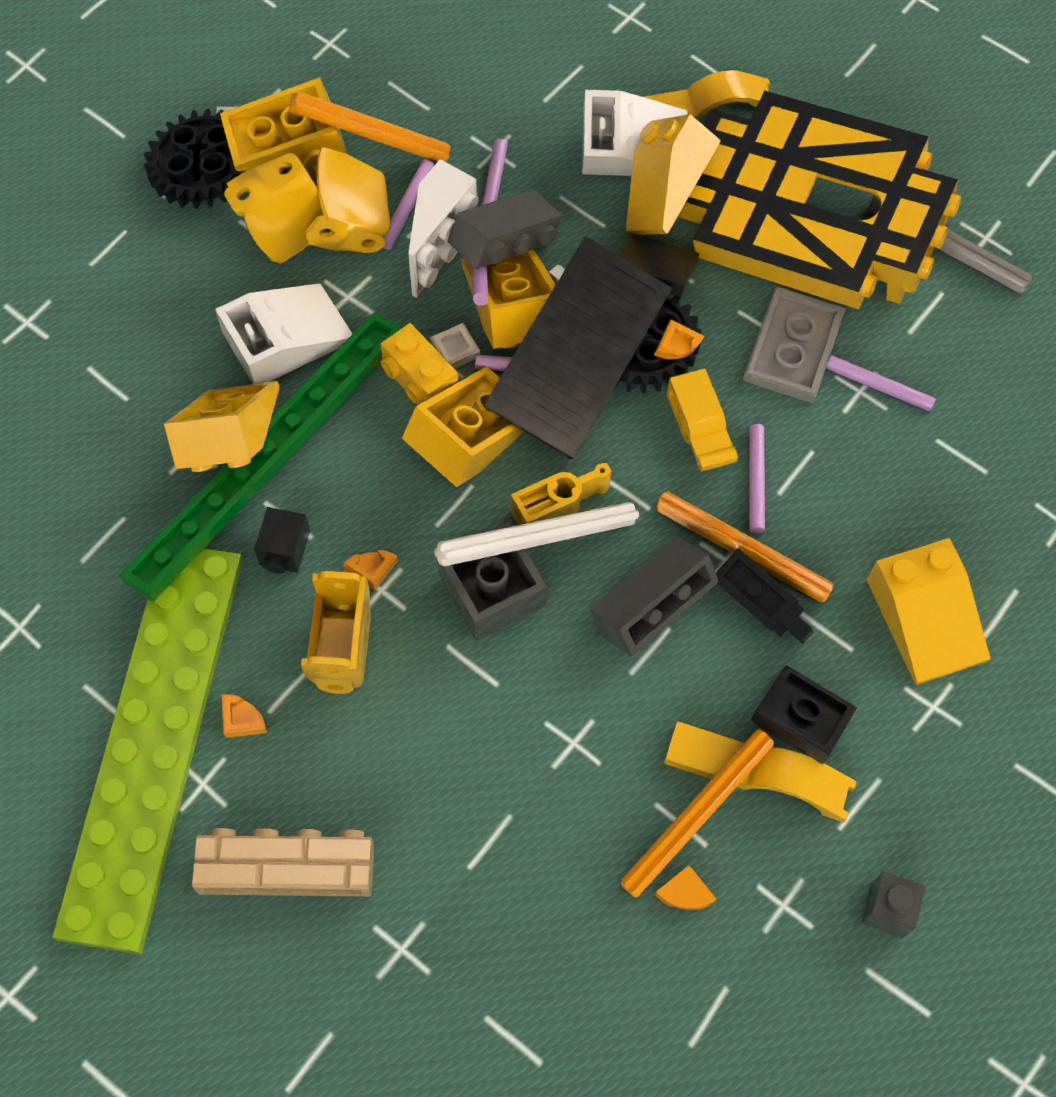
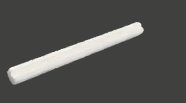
[434,502,639,566]

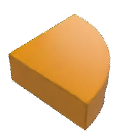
[654,319,704,359]
[342,550,398,591]
[221,694,267,738]
[655,865,717,910]

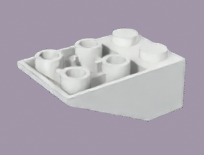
[582,90,687,176]
[408,159,479,298]
[215,284,352,384]

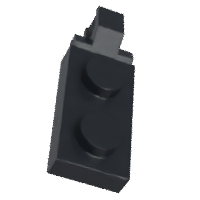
[716,549,814,644]

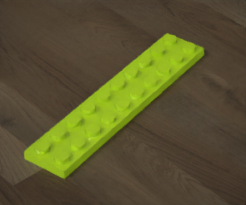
[52,548,243,955]

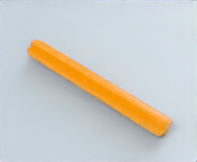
[289,91,451,162]
[656,491,834,603]
[621,729,774,898]

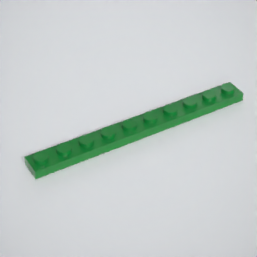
[119,312,402,602]

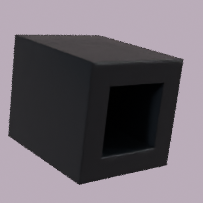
[254,507,310,574]

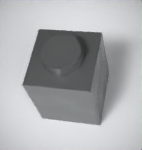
[861,871,926,938]

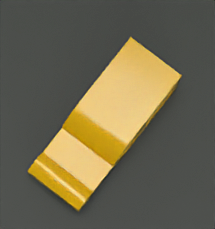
[666,369,738,472]
[511,463,612,525]

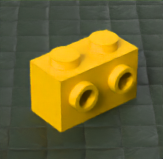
[380,323,459,405]

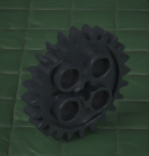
[144,109,245,209]
[614,296,701,394]

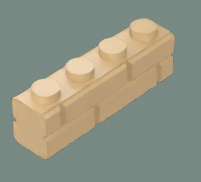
[192,828,374,897]

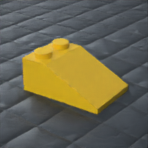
[220,77,347,171]
[625,114,721,235]
[461,249,556,349]
[402,366,524,487]
[164,381,280,472]
[866,538,991,685]

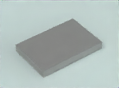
[742,286,846,404]

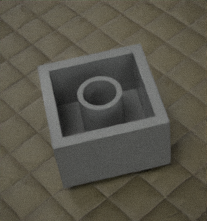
[438,522,548,640]

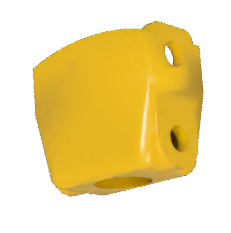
[302,147,391,253]
[224,153,326,264]
[301,571,371,694]

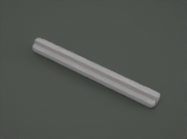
[868,196,1032,293]

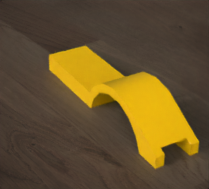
[644,70,770,121]
[664,721,856,823]

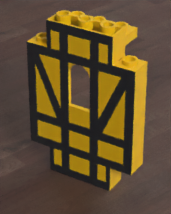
[678,90,962,310]

